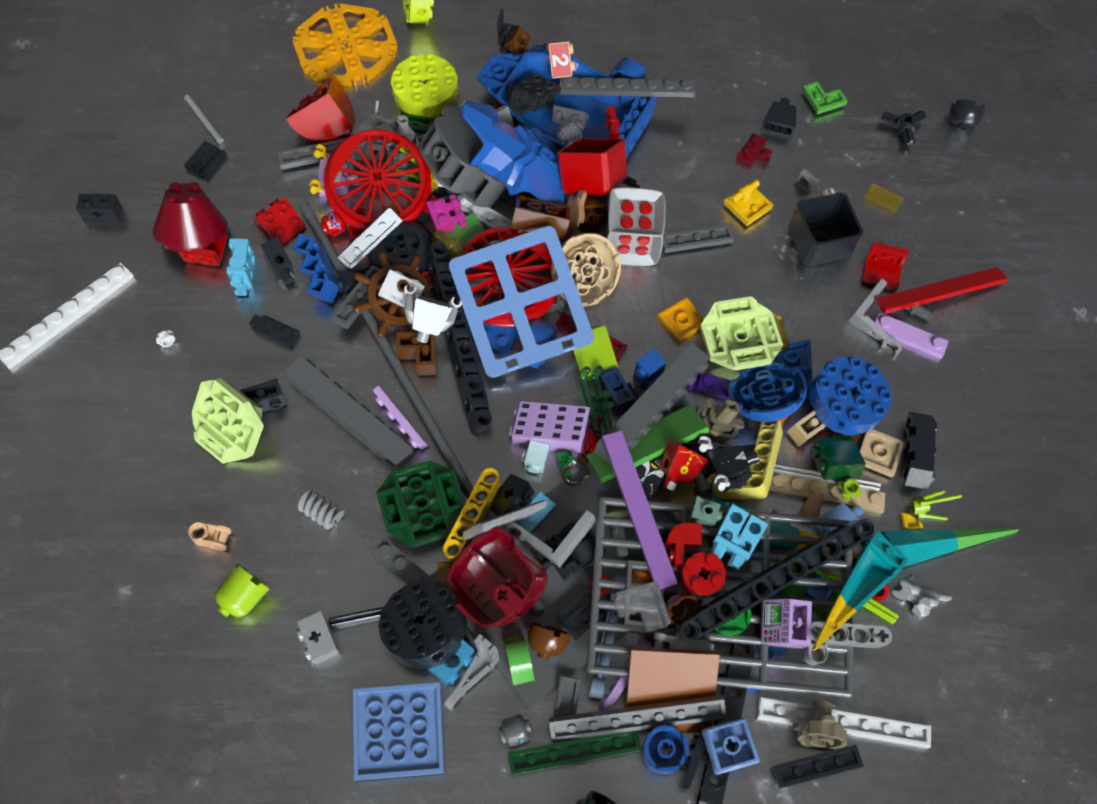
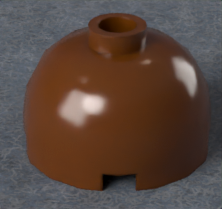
[578,197,608,233]
[527,622,571,660]

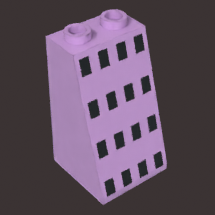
[509,401,590,458]

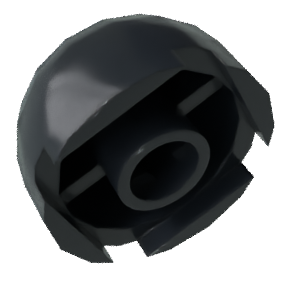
[949,99,985,131]

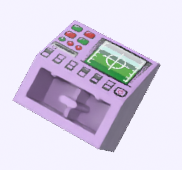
[761,599,812,649]

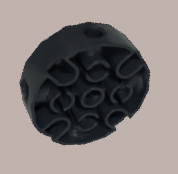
[378,581,468,669]

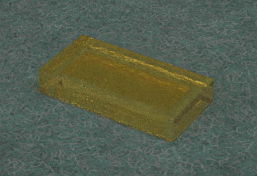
[864,184,904,214]

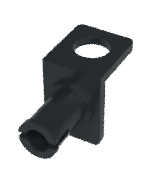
[497,8,518,47]

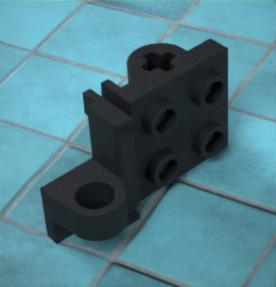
[508,74,561,115]
[530,521,607,581]

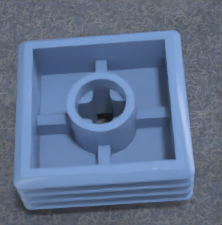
[702,718,760,775]

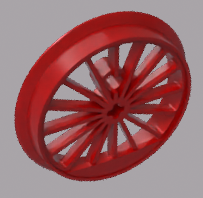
[323,129,432,231]
[456,227,557,327]

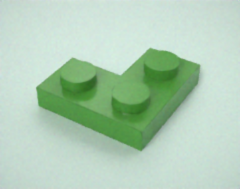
[802,81,847,114]

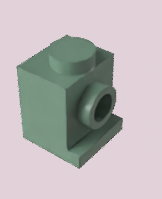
[689,496,723,528]

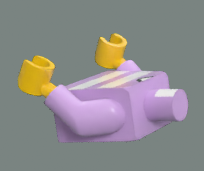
[309,144,359,197]

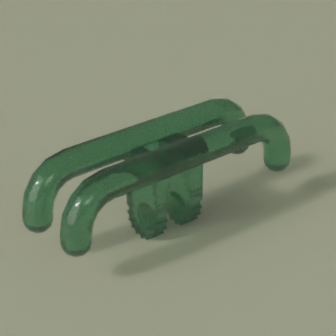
[579,365,614,440]

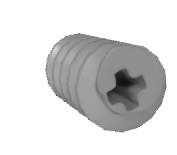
[298,489,345,530]

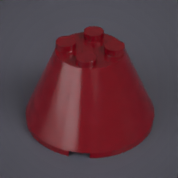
[153,182,228,252]

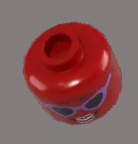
[320,211,346,237]

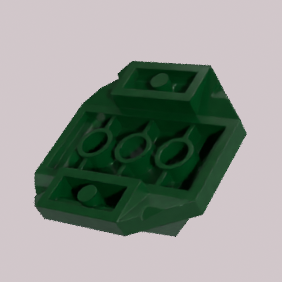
[376,461,465,548]

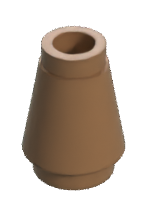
[800,490,824,517]

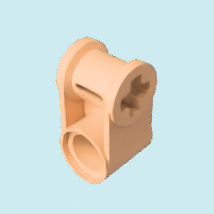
[188,522,232,551]

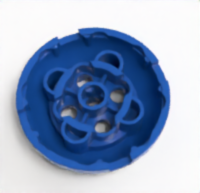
[728,362,807,422]

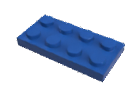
[473,289,527,357]

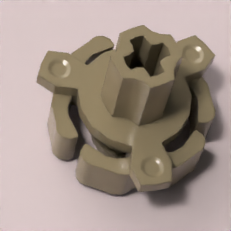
[699,399,744,445]
[793,700,847,750]

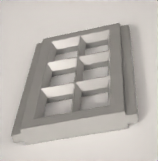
[462,500,547,540]

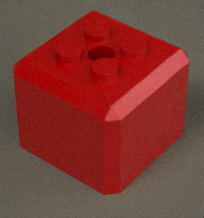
[557,138,627,196]

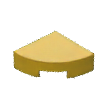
[899,512,925,530]

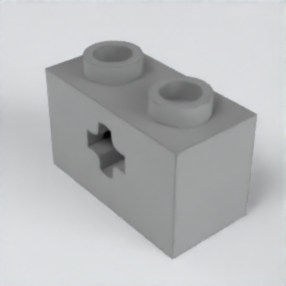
[296,611,340,665]

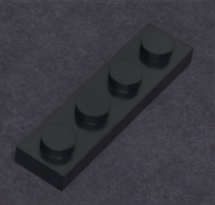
[772,745,864,789]

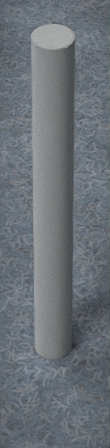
[184,94,224,144]

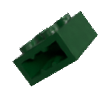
[810,436,866,480]

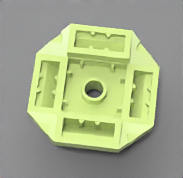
[700,296,783,371]

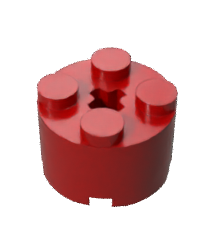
[679,552,726,599]

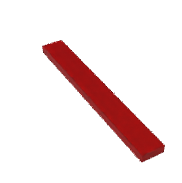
[875,267,1008,314]

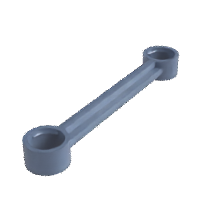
[589,572,627,700]

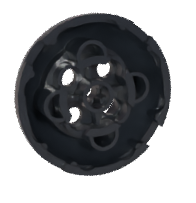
[367,220,436,274]

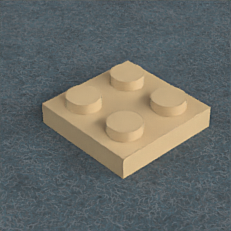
[859,429,905,477]

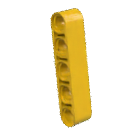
[443,468,501,563]

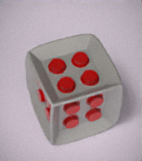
[605,187,666,266]

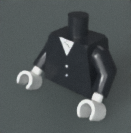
[698,436,760,492]

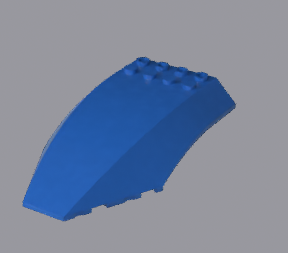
[476,51,657,159]

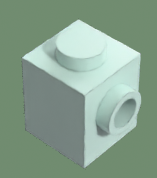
[522,440,549,473]

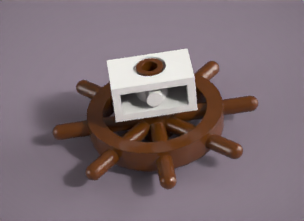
[353,252,434,338]

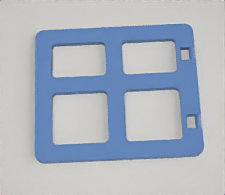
[449,226,594,378]

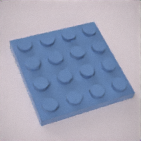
[353,682,444,781]

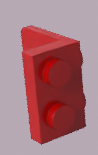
[253,197,306,244]
[177,234,228,266]
[863,242,909,290]

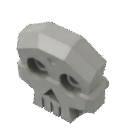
[350,113,416,173]

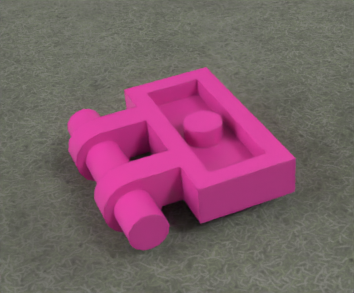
[427,194,467,235]

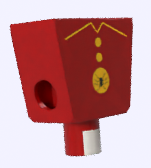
[659,439,708,491]

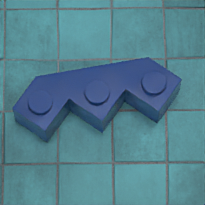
[292,233,340,304]

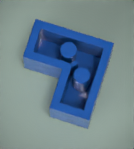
[633,348,667,392]

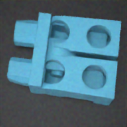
[226,239,256,296]
[710,504,768,570]

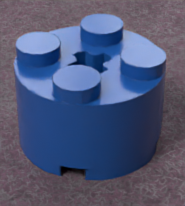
[609,57,646,79]
[641,725,689,775]

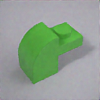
[502,634,534,685]

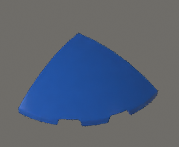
[772,340,813,397]

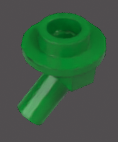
[556,450,575,478]

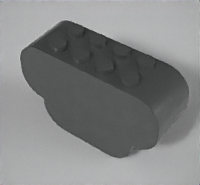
[418,106,506,207]

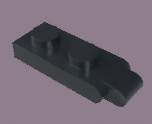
[249,315,300,349]
[680,730,706,791]

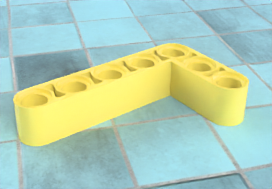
[708,420,783,500]

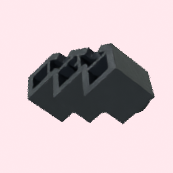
[901,411,937,490]

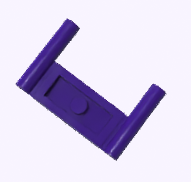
[687,372,745,400]

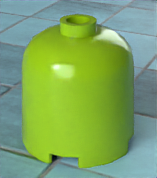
[215,563,270,617]

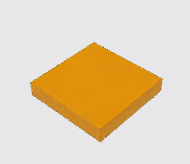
[657,297,704,344]

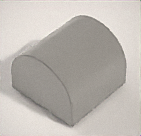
[795,169,819,193]

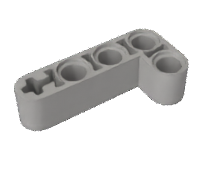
[803,621,892,666]

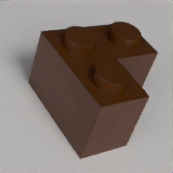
[396,331,437,376]

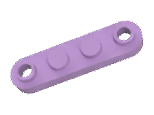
[599,639,652,711]

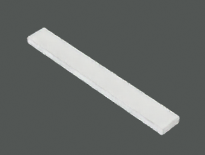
[757,696,931,749]

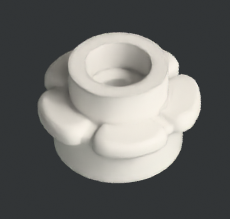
[156,330,175,347]

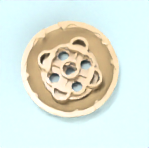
[551,233,621,307]

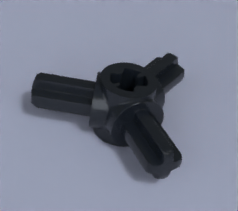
[881,110,926,146]

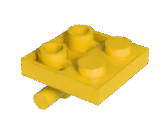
[723,179,773,226]

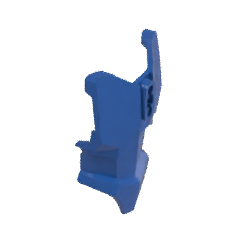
[461,100,565,205]

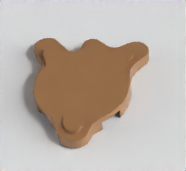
[564,190,587,239]

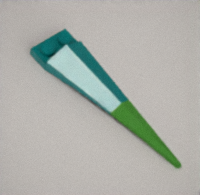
[862,528,1019,568]

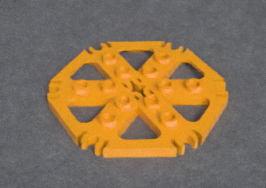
[292,3,398,87]

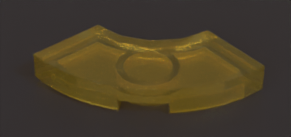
[430,230,464,258]

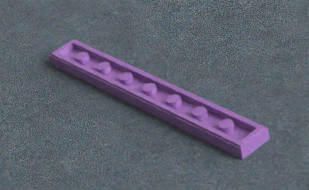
[602,431,678,591]

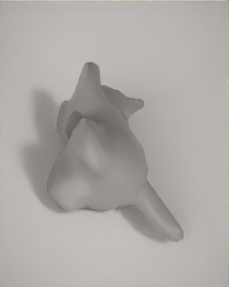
[892,574,952,617]

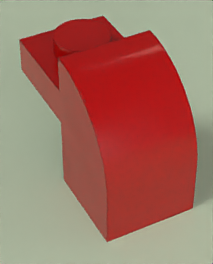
[664,523,702,568]

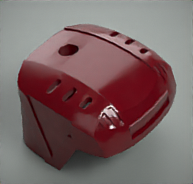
[447,527,548,628]

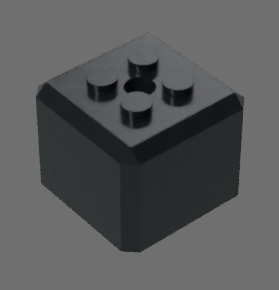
[788,192,864,267]

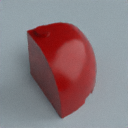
[286,76,355,141]

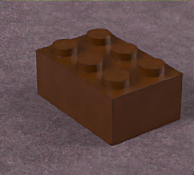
[511,194,570,240]

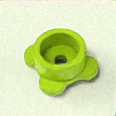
[838,479,862,500]

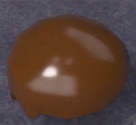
[665,593,700,625]

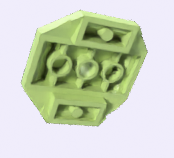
[192,378,264,464]

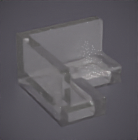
[613,581,671,633]

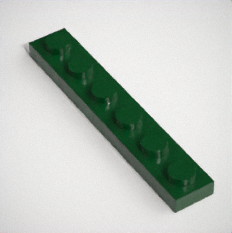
[508,730,642,776]

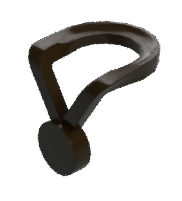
[562,453,591,486]

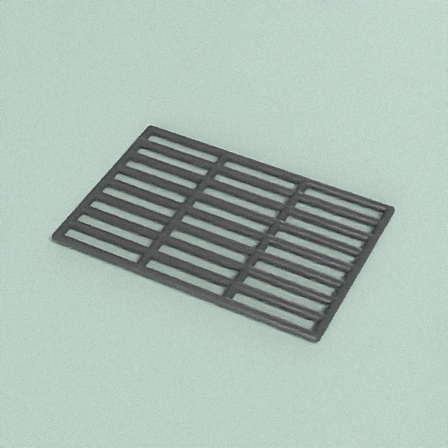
[586,496,853,698]

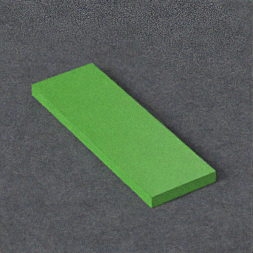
[586,404,709,484]

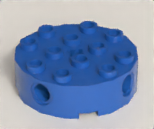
[808,357,892,435]

